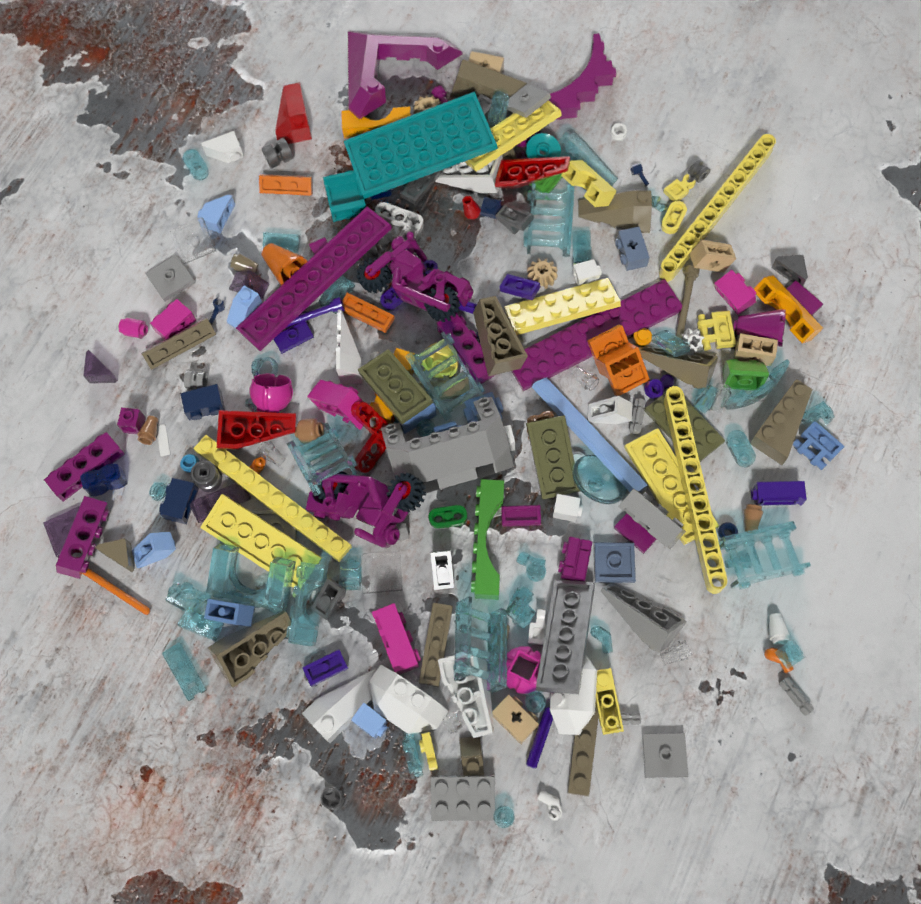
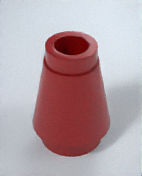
[462,196,481,220]

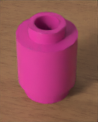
[118,318,148,339]

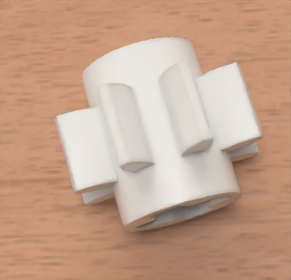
[680,328,704,352]

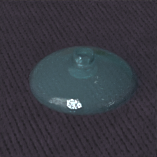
[572,455,627,504]

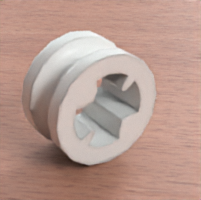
[611,123,627,141]

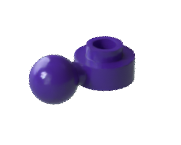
[644,374,675,399]

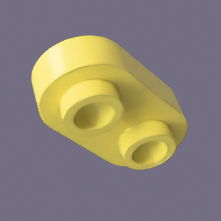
[661,201,687,234]

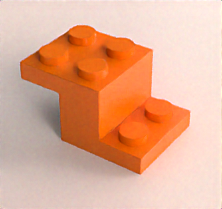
[587,324,650,396]

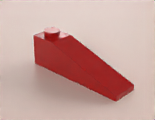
[275,82,312,144]
[495,156,571,188]
[216,410,296,449]

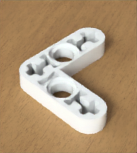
[375,202,424,241]

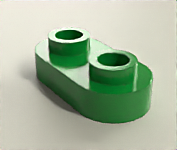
[428,505,468,529]

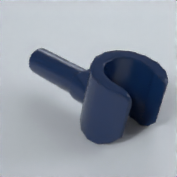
[630,163,649,186]
[209,298,225,324]

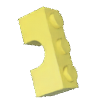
[561,160,617,207]

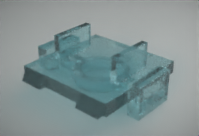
[165,582,211,616]

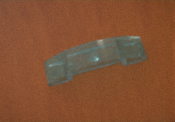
[725,359,790,410]

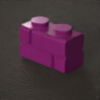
[558,537,593,582]

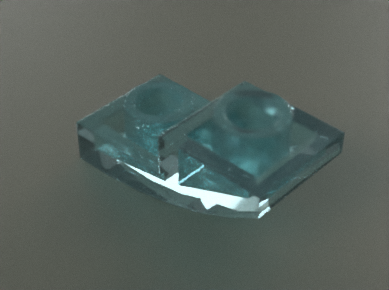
[572,230,591,264]

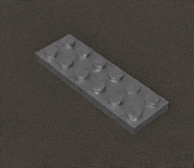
[536,580,595,695]

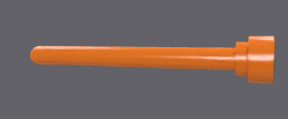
[76,556,150,615]

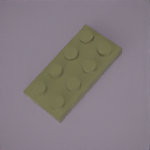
[358,349,433,424]
[645,391,725,462]
[526,415,580,499]

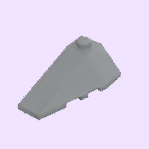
[601,583,687,653]

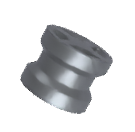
[688,160,711,183]

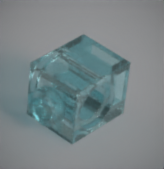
[339,559,362,590]

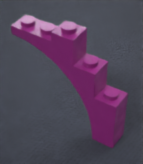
[548,33,616,120]

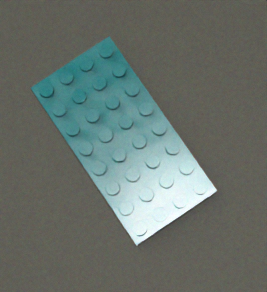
[344,92,498,199]

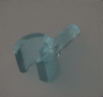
[516,552,546,566]

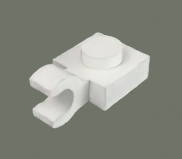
[528,609,547,645]

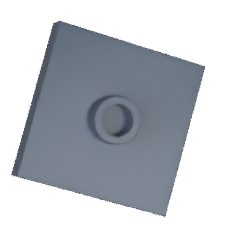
[594,542,636,583]

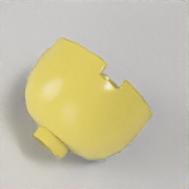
[421,342,459,379]

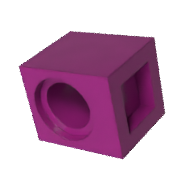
[117,407,146,434]

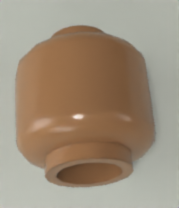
[294,418,324,444]

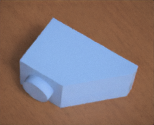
[197,194,235,234]
[226,286,262,328]
[132,532,176,568]
[351,703,388,740]

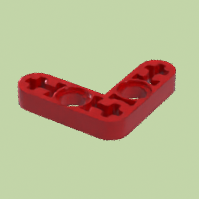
[351,401,388,473]

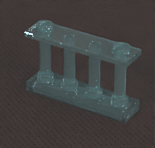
[524,183,575,257]
[405,332,485,421]
[286,423,357,496]
[718,521,811,590]
[453,596,507,693]

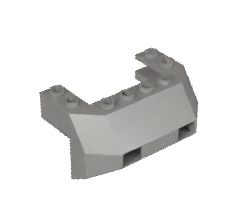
[381,397,514,493]

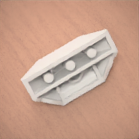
[550,653,597,735]
[369,665,448,734]

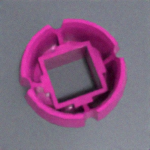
[249,374,293,413]
[500,646,541,694]

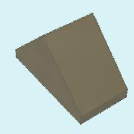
[95,538,135,572]

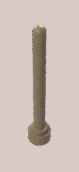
[674,265,700,348]

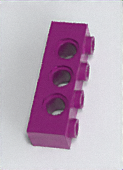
[437,312,495,386]
[44,432,125,502]
[56,496,110,579]

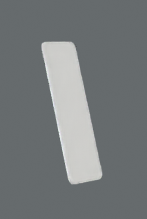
[157,424,170,457]

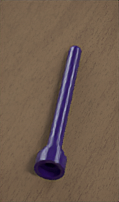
[286,297,345,328]

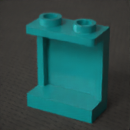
[323,170,366,222]

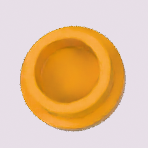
[633,328,652,346]

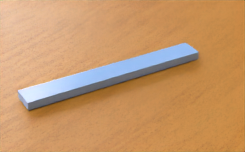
[532,378,648,492]

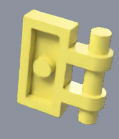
[697,311,736,351]

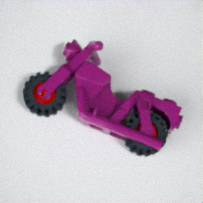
[356,231,474,322]
[305,467,426,548]

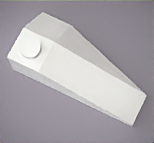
[435,155,503,193]
[336,310,363,385]
[438,650,494,738]
[302,669,377,743]

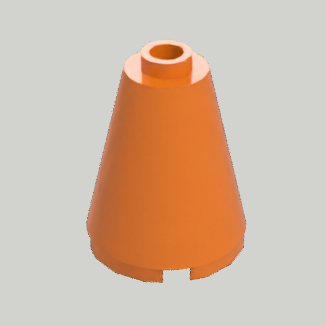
[262,243,308,286]

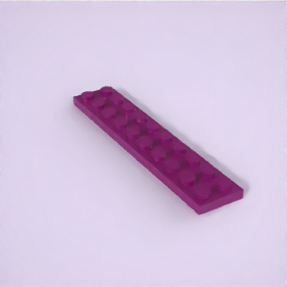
[236,207,392,351]
[511,279,682,391]

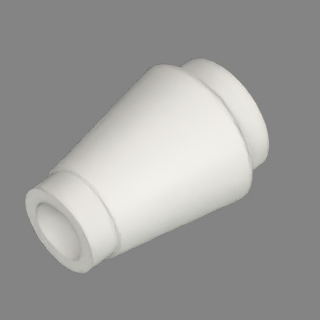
[769,613,790,645]

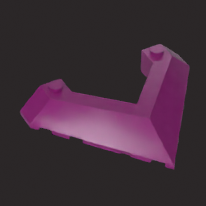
[348,31,463,119]

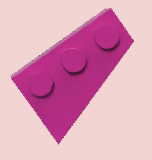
[307,379,367,430]
[371,603,421,675]

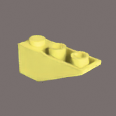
[595,668,624,735]

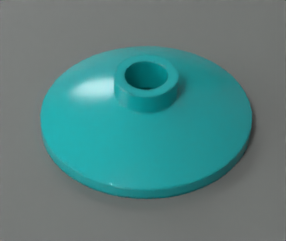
[526,133,561,159]

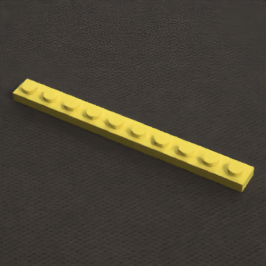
[193,435,352,562]

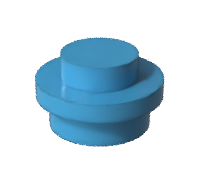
[180,454,199,473]

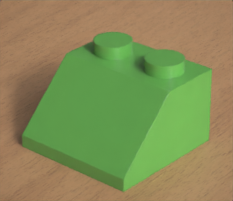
[723,359,769,391]

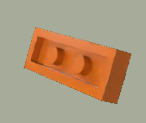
[259,174,313,196]
[342,293,395,333]

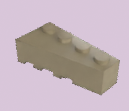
[451,59,527,106]
[473,296,528,377]
[750,379,813,465]

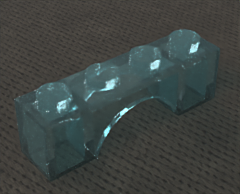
[286,562,328,647]

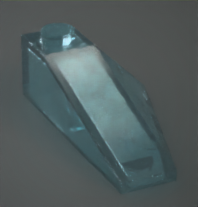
[558,129,618,186]

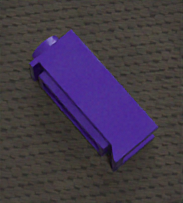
[751,481,807,506]

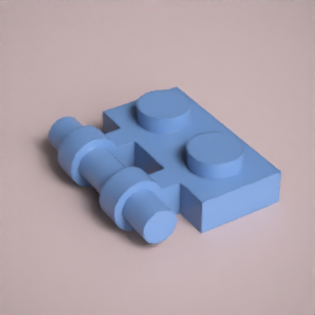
[793,421,845,470]

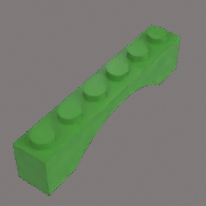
[471,479,504,600]

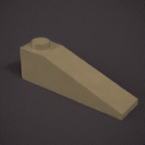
[578,190,652,233]
[639,346,718,389]
[208,610,294,687]

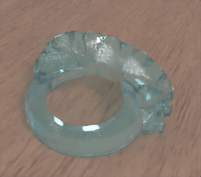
[251,357,278,377]

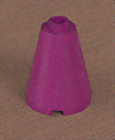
[734,309,786,347]

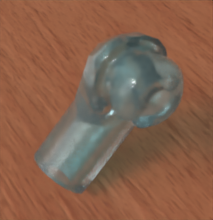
[590,626,613,653]

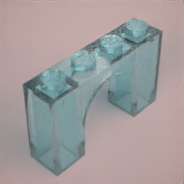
[206,543,296,613]

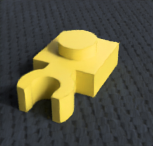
[663,174,696,202]
[419,732,438,771]

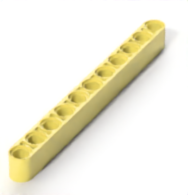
[659,134,776,281]
[664,386,727,594]

